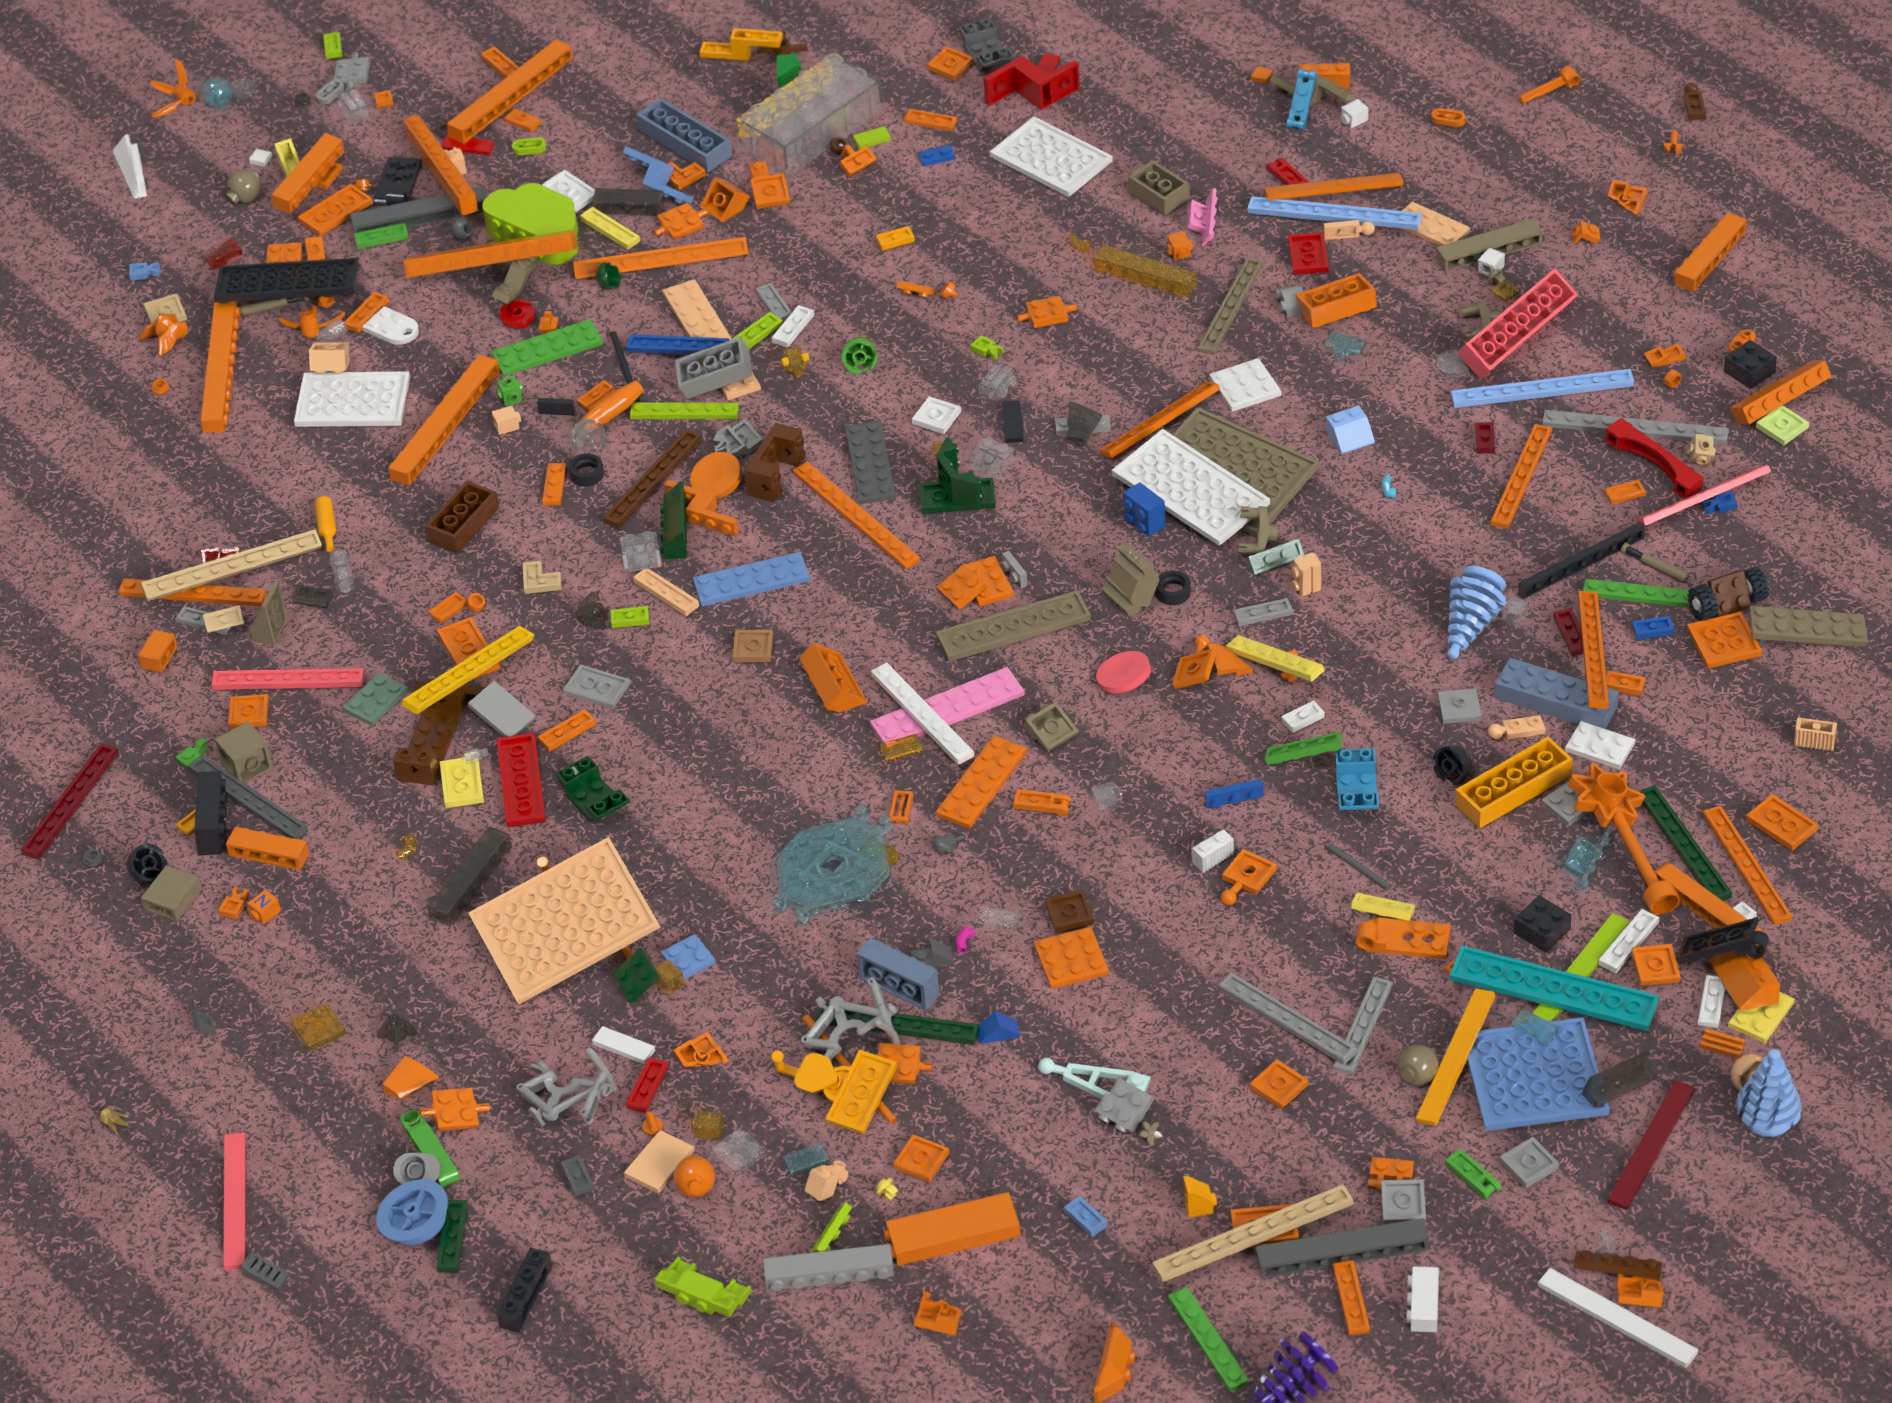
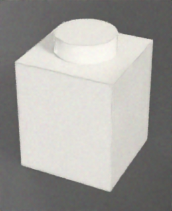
[1341,99,1368,128]
[1478,248,1505,276]

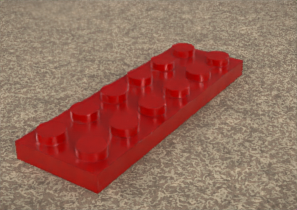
[496,733,546,827]

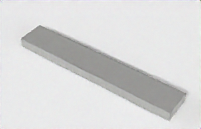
[1333,977,1393,1075]

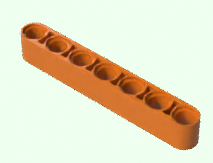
[1654,862,1764,946]

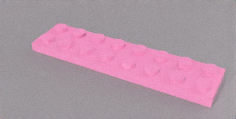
[870,667,1025,750]

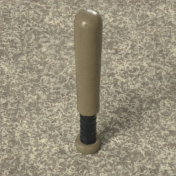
[240,297,309,316]
[1621,543,1689,583]

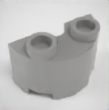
[1275,286,1304,317]

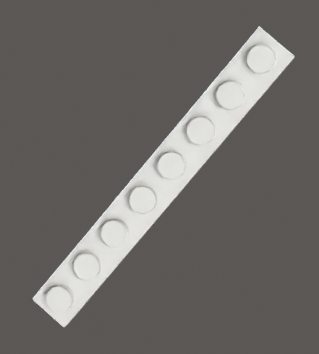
[871,663,974,765]

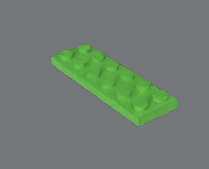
[491,319,603,377]

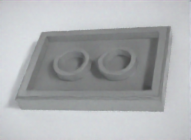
[563,665,631,709]
[468,681,536,737]

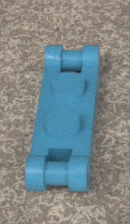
[1286,68,1317,130]

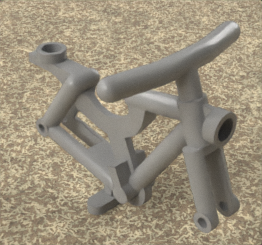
[801,978,901,1064]
[516,1048,617,1127]

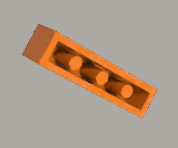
[226,827,309,870]

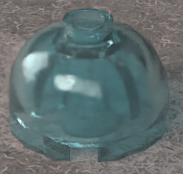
[199,77,233,109]

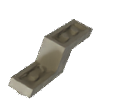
[1270,71,1356,105]
[492,257,540,304]

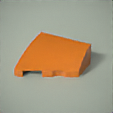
[1608,180,1648,216]
[1208,644,1253,676]
[673,1031,729,1068]
[1617,1274,1664,1308]
[914,1292,962,1336]

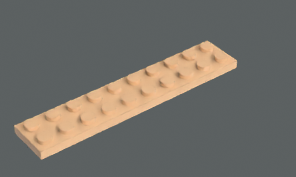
[662,279,761,400]

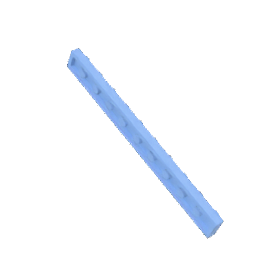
[1247,196,1422,230]
[1451,369,1634,408]

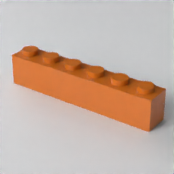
[271,133,344,214]
[1674,212,1747,292]
[1730,360,1832,424]

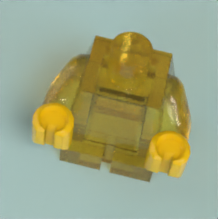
[781,346,810,378]

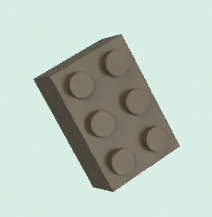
[1128,160,1190,215]

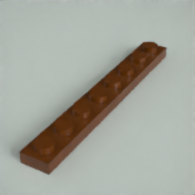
[603,429,702,529]

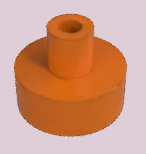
[939,281,958,299]

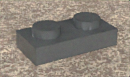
[560,1155,595,1197]

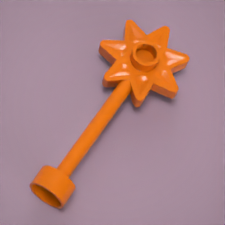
[1568,763,1680,916]

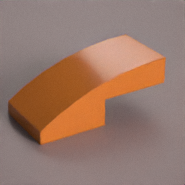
[1644,343,1687,367]

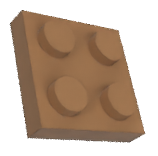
[732,630,774,662]

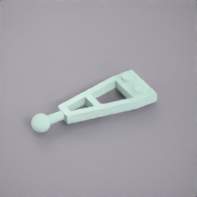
[1038,1058,1150,1099]

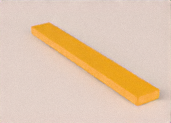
[1416,988,1495,1126]

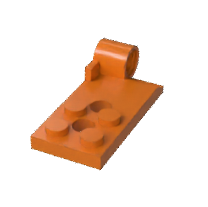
[1355,918,1451,959]

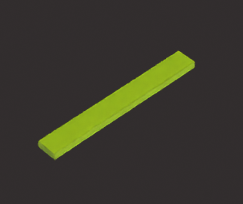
[1529,913,1630,1024]

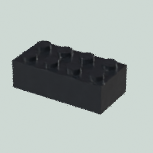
[194,771,228,856]

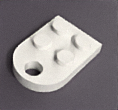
[362,306,419,345]

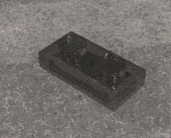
[291,585,334,609]

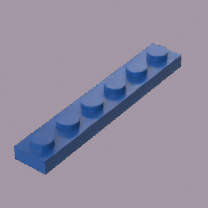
[625,334,730,355]

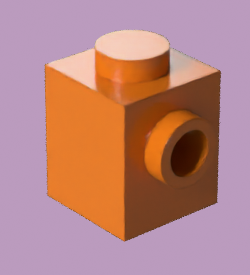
[1167,231,1193,260]

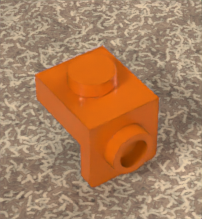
[1571,220,1600,244]

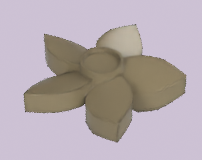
[1138,1121,1163,1145]

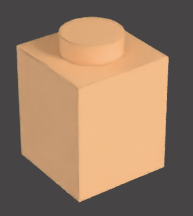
[492,406,521,435]

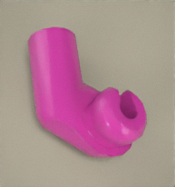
[955,926,975,953]

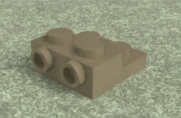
[1023,702,1079,753]

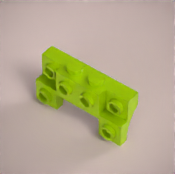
[655,1257,752,1317]

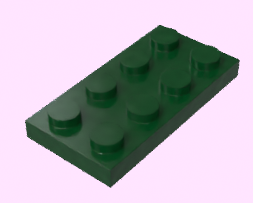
[920,477,996,514]

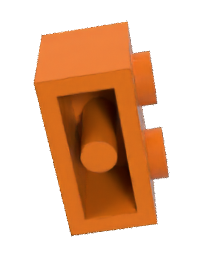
[138,630,178,673]

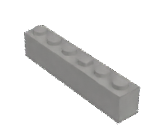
[763,1244,894,1291]

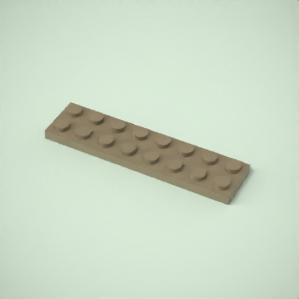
[936,590,1091,662]

